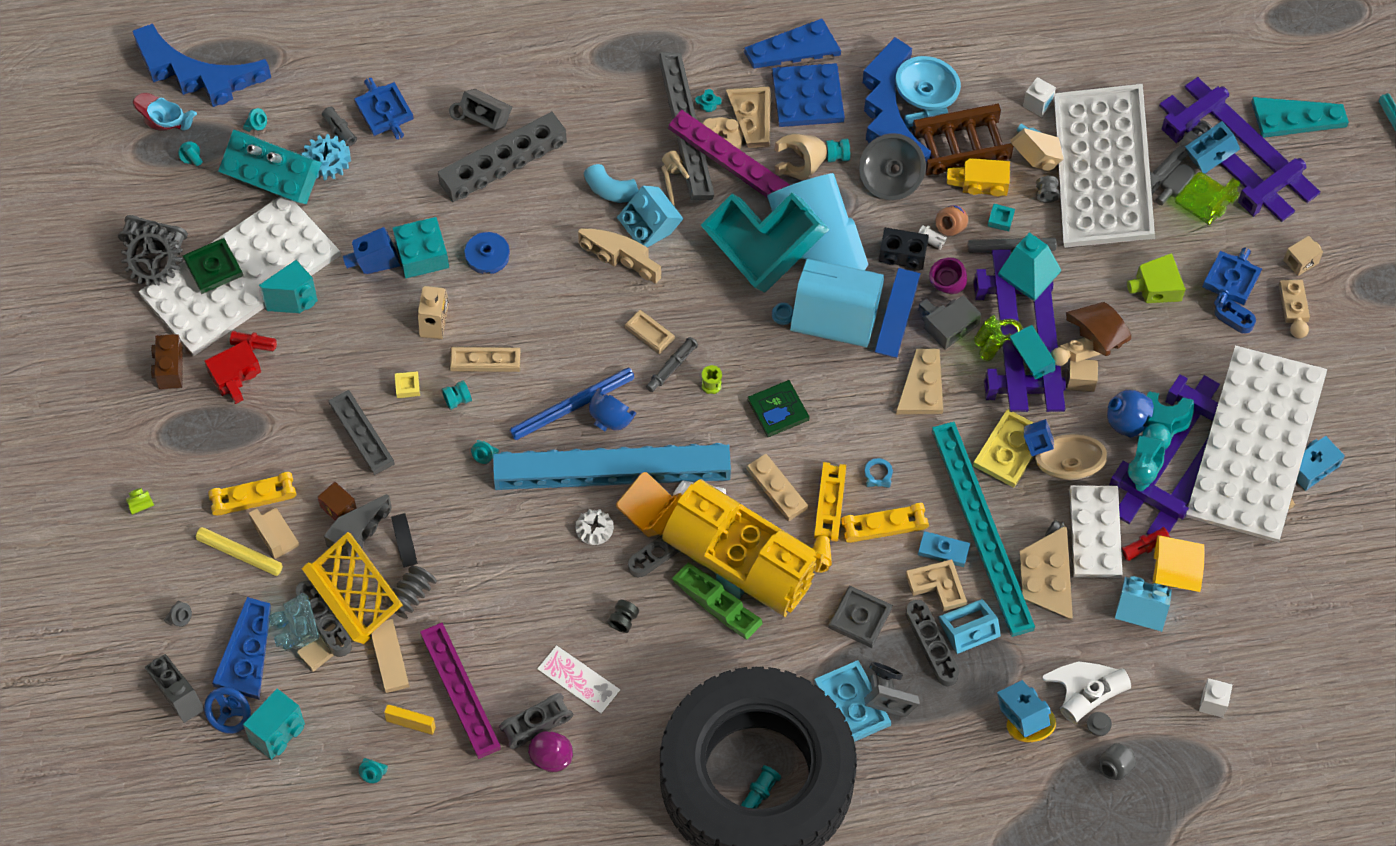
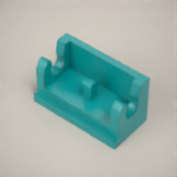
[1010,325,1055,379]

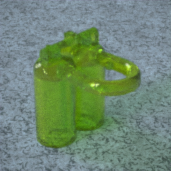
[974,315,1023,361]

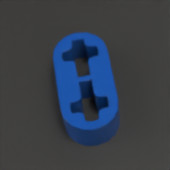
[1214,299,1256,334]

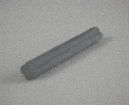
[967,238,1057,253]

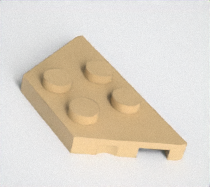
[1020,527,1073,620]

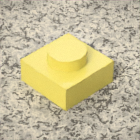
[395,371,420,398]

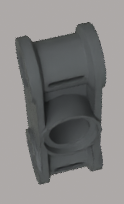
[118,215,188,256]
[499,693,574,749]

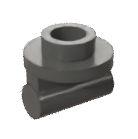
[164,600,192,627]

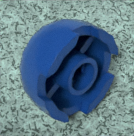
[589,388,637,432]
[1107,390,1154,438]

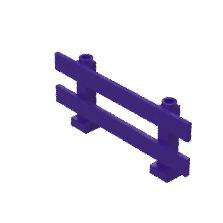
[1159,77,1321,222]
[973,250,1066,412]
[1109,374,1220,535]

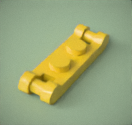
[814,462,847,542]
[208,472,297,516]
[841,503,929,543]

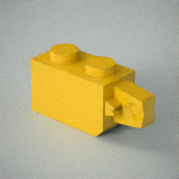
[946,159,1010,196]

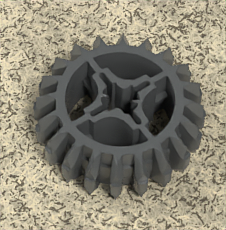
[121,225,183,286]

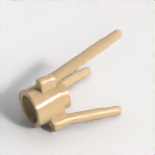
[661,151,689,206]

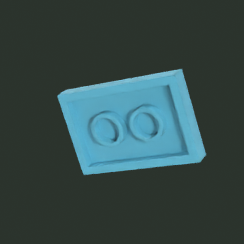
[814,660,891,742]

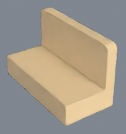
[249,508,299,559]

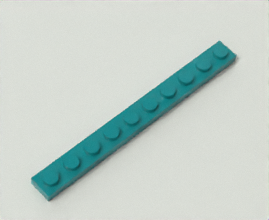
[932,421,1035,637]

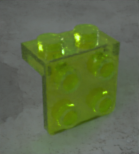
[1175,172,1240,226]

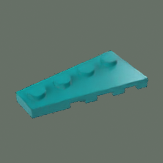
[1251,97,1349,138]

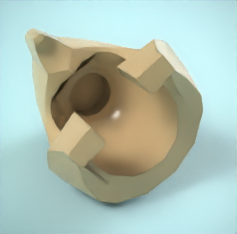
[774,134,827,180]

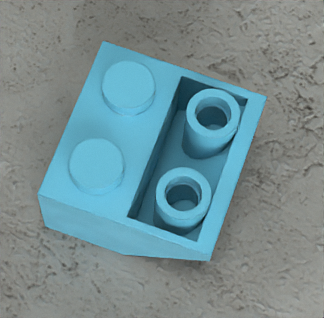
[617,186,684,248]
[1115,576,1172,632]

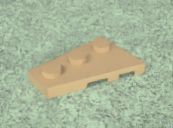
[726,87,771,148]
[896,349,943,414]

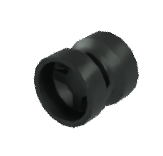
[607,599,639,633]

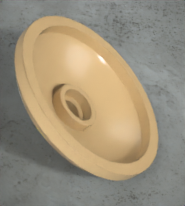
[1036,434,1107,480]

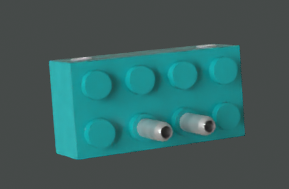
[218,129,322,204]

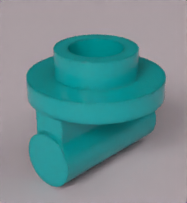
[243,108,267,132]
[178,141,203,166]
[471,440,499,464]
[358,758,388,783]

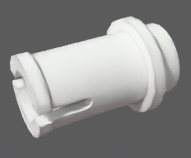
[918,225,947,250]

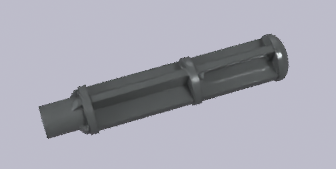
[646,337,698,392]

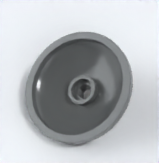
[859,133,926,201]

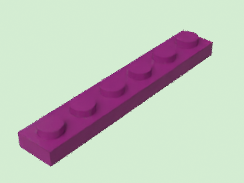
[668,109,790,198]
[420,622,501,759]

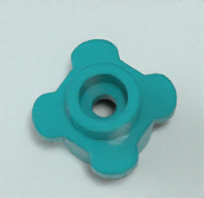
[695,89,722,112]

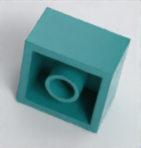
[392,217,449,279]
[243,688,305,760]

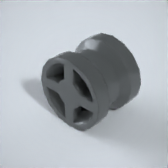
[1036,176,1060,203]

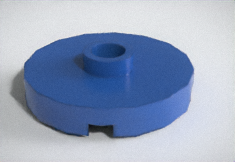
[465,232,510,274]

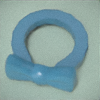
[864,458,893,488]

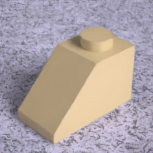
[1011,128,1064,171]

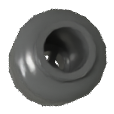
[1099,743,1136,780]

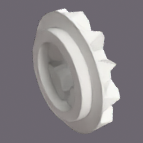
[576,509,614,545]

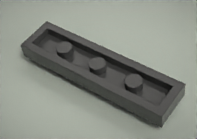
[329,390,395,475]

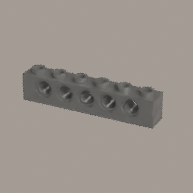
[438,111,567,202]

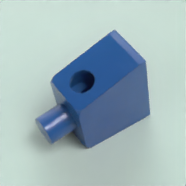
[343,227,400,274]

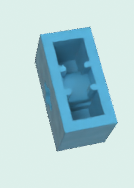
[1185,121,1240,175]
[1296,436,1345,491]
[997,680,1051,737]

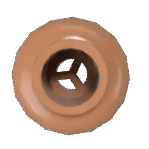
[935,205,968,236]

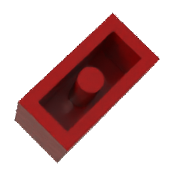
[204,340,261,404]

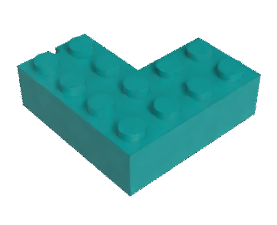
[701,193,829,293]

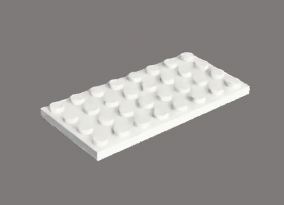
[1054,84,1155,248]
[139,196,341,357]
[1186,345,1327,543]

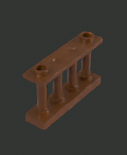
[912,103,1014,176]

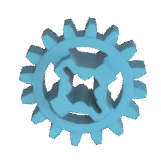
[302,134,351,180]

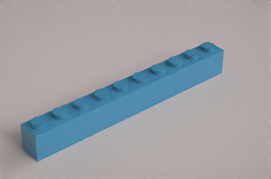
[493,443,731,490]

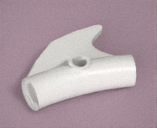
[1043,662,1131,724]

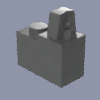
[918,295,981,350]

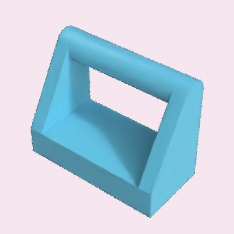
[938,599,1001,654]

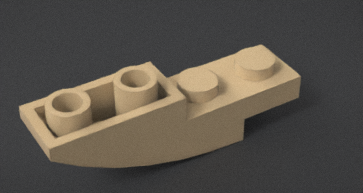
[578,229,661,284]

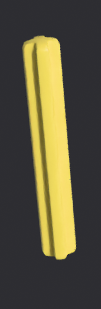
[195,527,283,576]

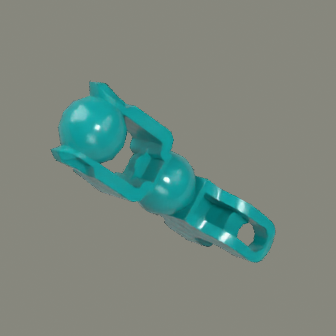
[1128,391,1194,491]

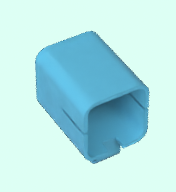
[790,258,884,347]

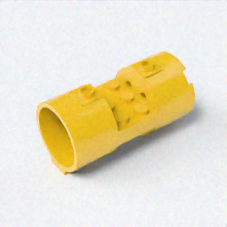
[662,479,824,617]

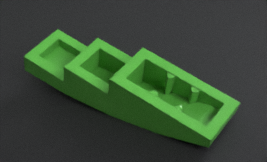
[672,562,763,640]

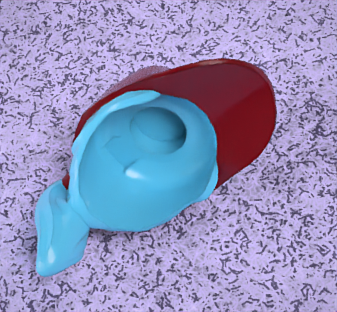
[132,93,197,131]

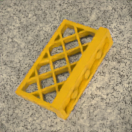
[301,532,403,644]

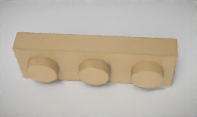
[747,454,808,521]

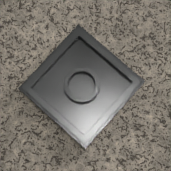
[828,585,893,648]

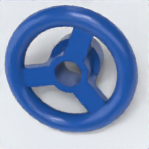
[204,687,251,734]

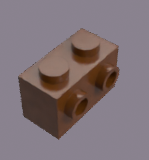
[151,334,183,389]

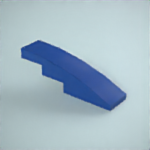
[875,268,921,359]

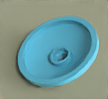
[895,56,961,110]

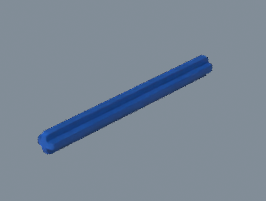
[510,368,634,440]

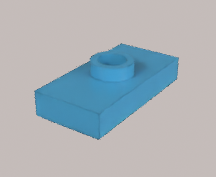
[918,531,970,567]

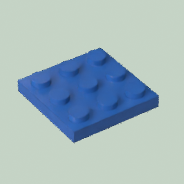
[772,63,845,127]

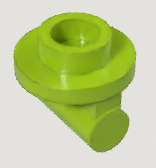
[126,488,154,515]

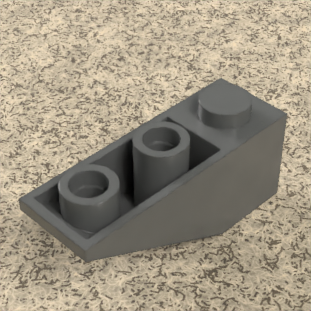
[324,494,392,556]
[145,654,204,723]

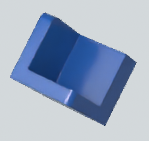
[1024,419,1054,456]

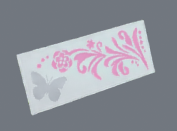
[538,645,620,713]

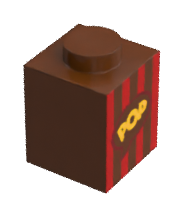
[318,482,357,521]

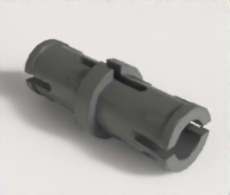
[322,106,357,147]

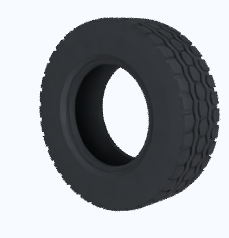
[660,667,857,846]

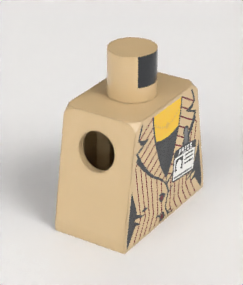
[418,286,449,339]

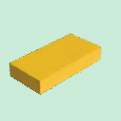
[384,705,436,735]

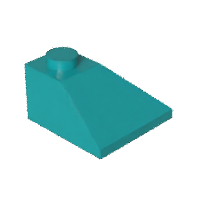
[998,232,1061,301]

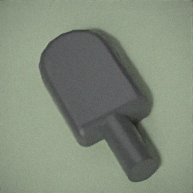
[1156,164,1195,206]

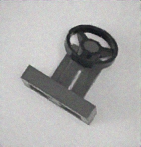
[864,662,920,717]

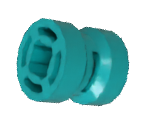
[825,139,850,163]
[441,380,472,410]

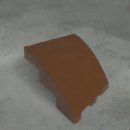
[1066,302,1131,356]

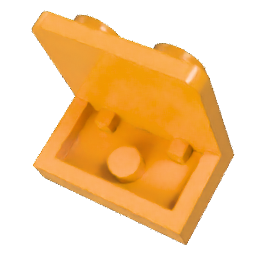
[616,472,682,537]

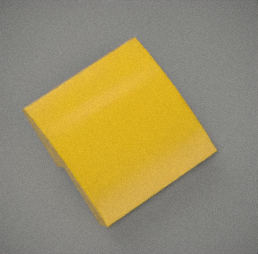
[1152,535,1204,592]

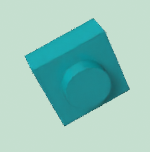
[988,204,1015,232]

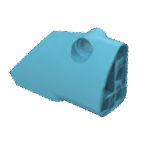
[767,173,868,270]

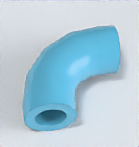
[583,164,639,203]

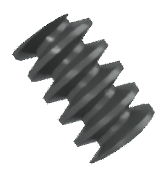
[385,566,437,619]

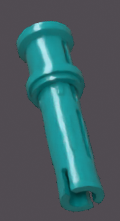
[740,765,782,809]

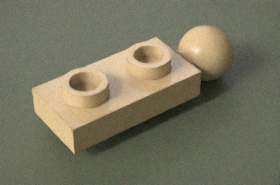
[1279,280,1310,339]
[1051,338,1100,366]

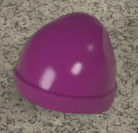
[929,257,967,294]
[528,731,573,772]

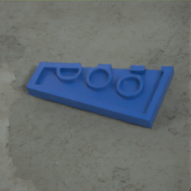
[744,19,841,69]
[212,597,271,700]

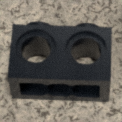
[879,227,929,269]

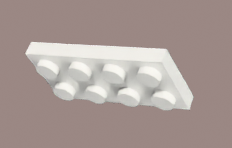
[1069,485,1123,578]

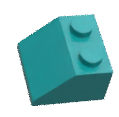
[259,260,318,314]

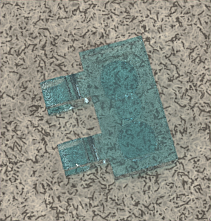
[269,593,319,650]

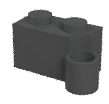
[449,89,513,130]

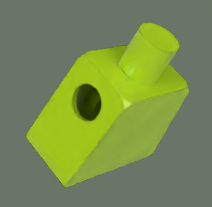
[1127,253,1186,303]

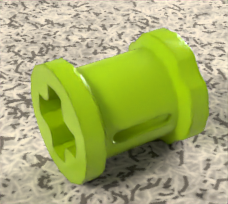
[701,365,722,394]

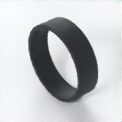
[391,513,418,568]

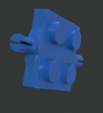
[355,78,414,139]
[1202,247,1262,308]

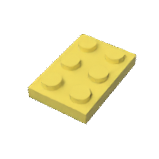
[973,409,1034,488]

